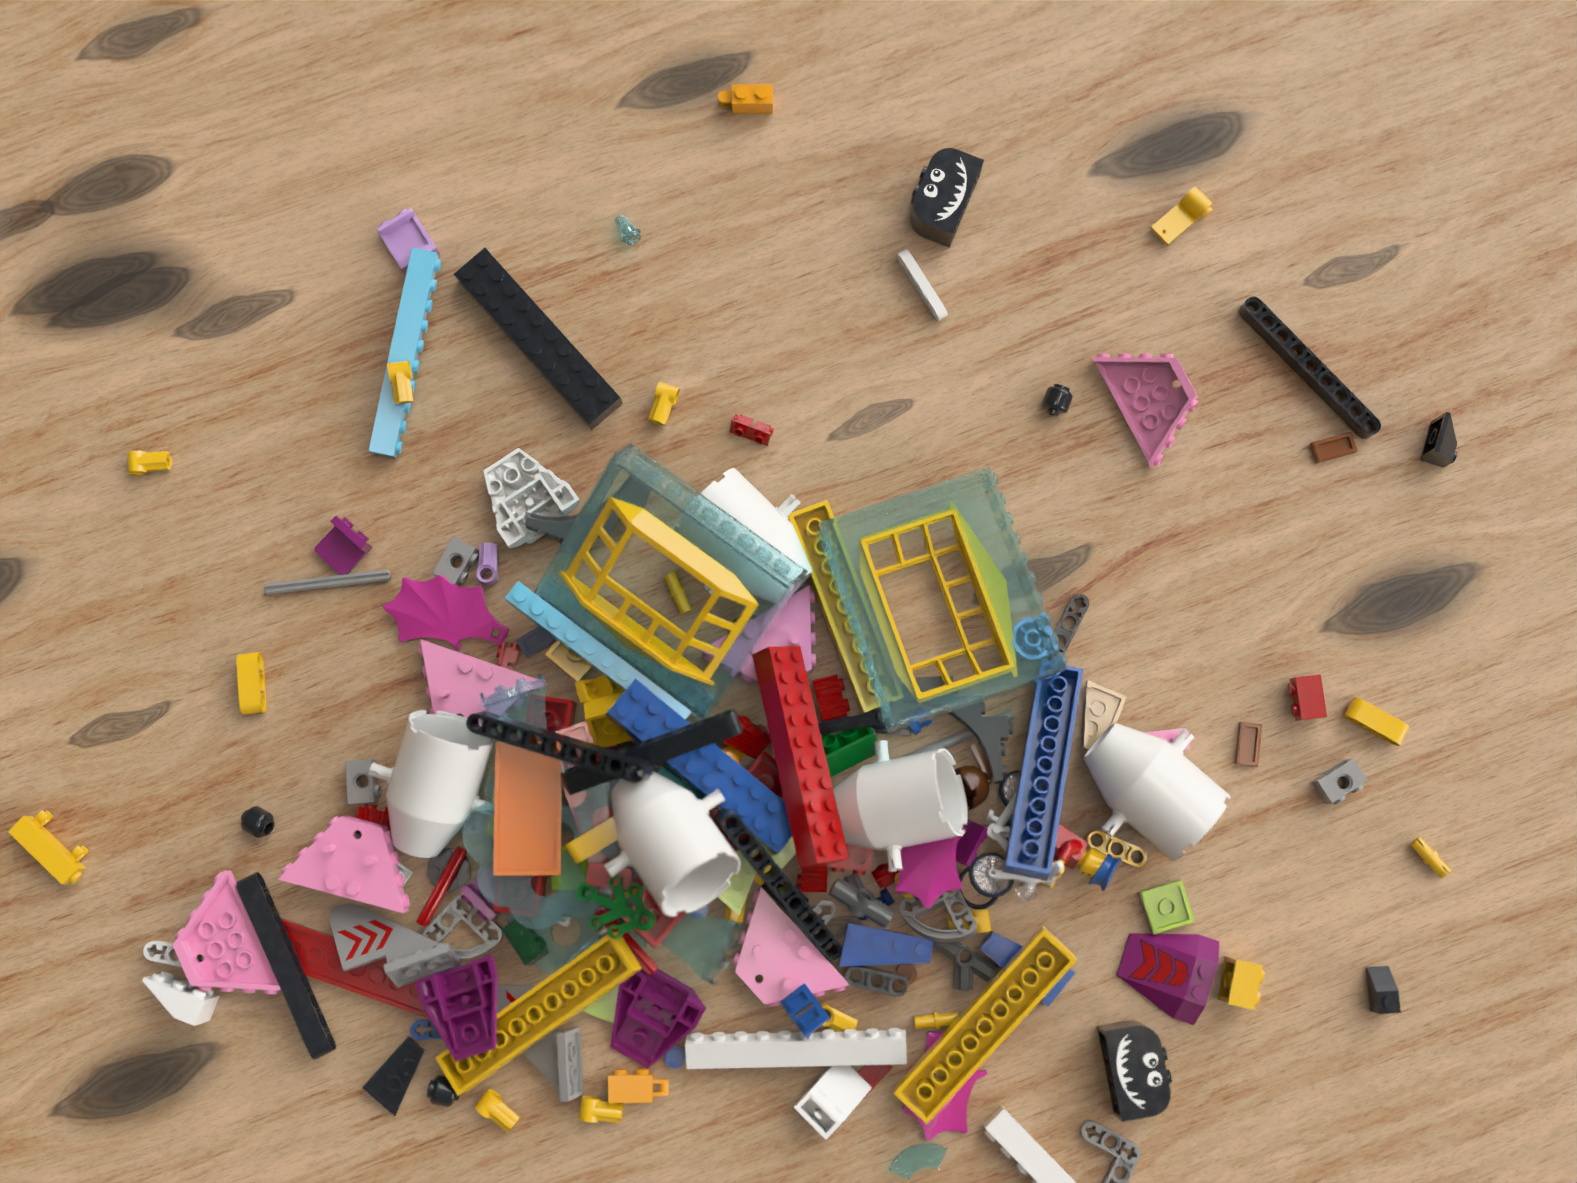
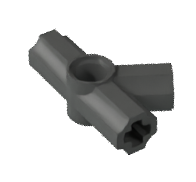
[828,874,894,928]
[933,941,997,991]

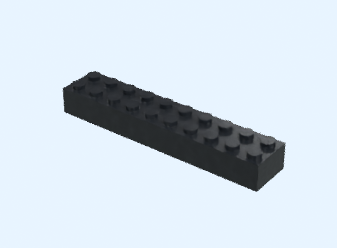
[454,248,623,430]

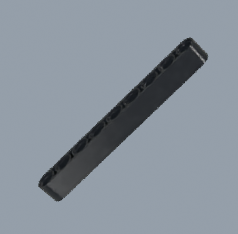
[1239,296,1381,439]
[560,709,743,795]
[466,711,653,783]
[716,808,842,960]
[236,872,336,1060]

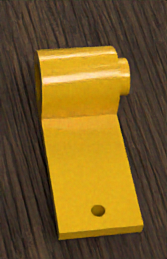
[1150,186,1213,246]

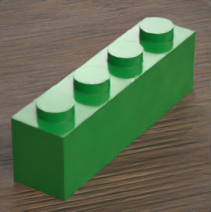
[822,726,879,777]

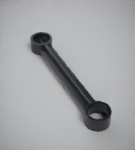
[769,706,896,744]

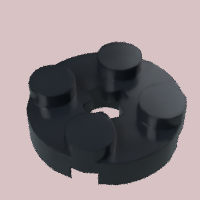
[427,848,471,891]

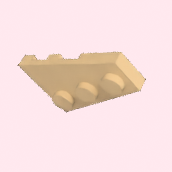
[1082,680,1127,750]

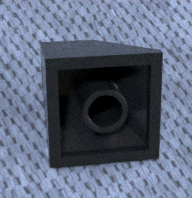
[1420,412,1457,468]

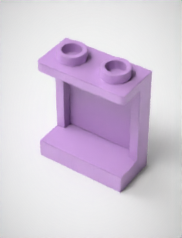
[376,208,440,275]

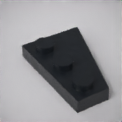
[362,1036,425,1116]

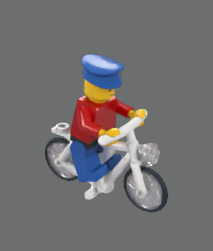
[969,770,1121,901]

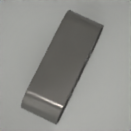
[845,966,909,996]

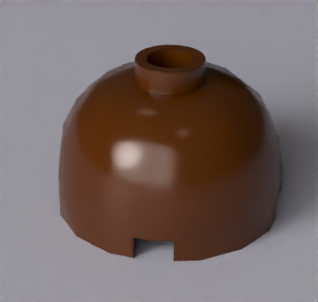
[954,765,990,810]

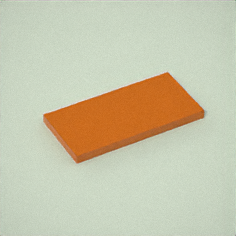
[493,742,562,876]

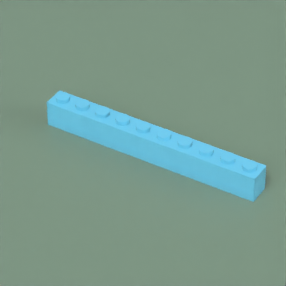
[369,247,441,458]
[505,581,692,720]

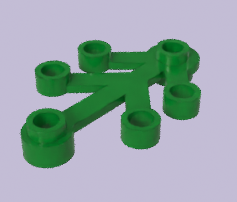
[576,875,655,939]

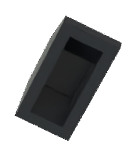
[1366,966,1401,1014]

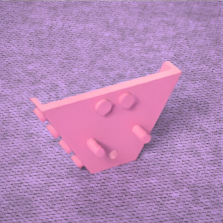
[1091,354,1199,468]
[701,585,816,684]
[419,639,543,725]
[278,815,410,913]
[173,870,281,994]
[732,886,849,1007]

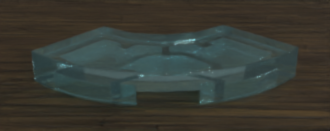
[888,1143,947,1180]

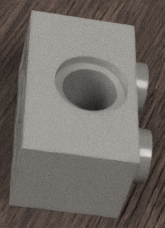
[433,536,479,586]
[1311,758,1368,805]
[346,759,381,805]

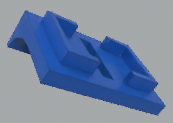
[780,983,830,1040]

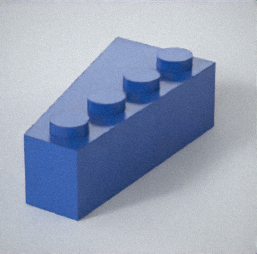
[839,921,934,967]
[978,931,1076,1007]

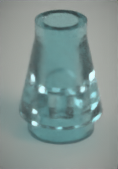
[615,214,641,245]

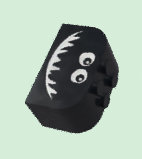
[910,148,984,248]
[1097,1020,1172,1122]

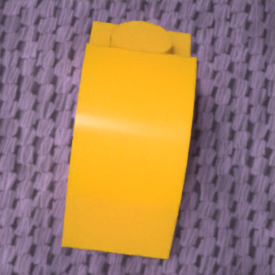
[575,675,624,703]

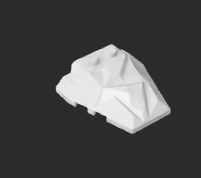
[483,448,580,548]

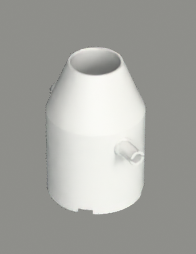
[675,468,813,605]
[368,710,495,858]
[1083,723,1230,861]
[833,740,968,872]
[604,770,741,916]

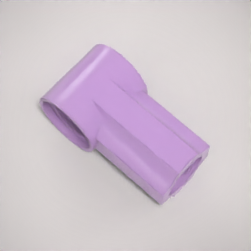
[476,543,499,587]

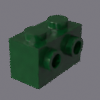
[501,916,549,966]

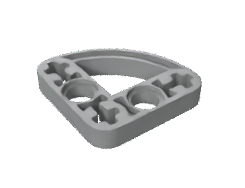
[899,890,977,943]
[422,895,504,959]

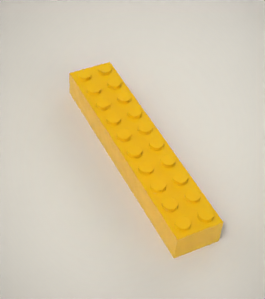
[788,500,904,714]
[894,925,1077,1124]
[435,931,642,1096]

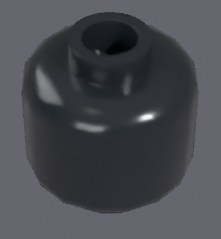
[1042,384,1073,416]
[241,806,275,838]
[427,1076,460,1107]

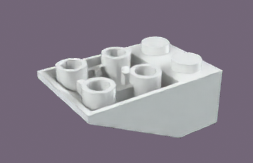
[142,972,220,1026]
[794,1065,872,1140]

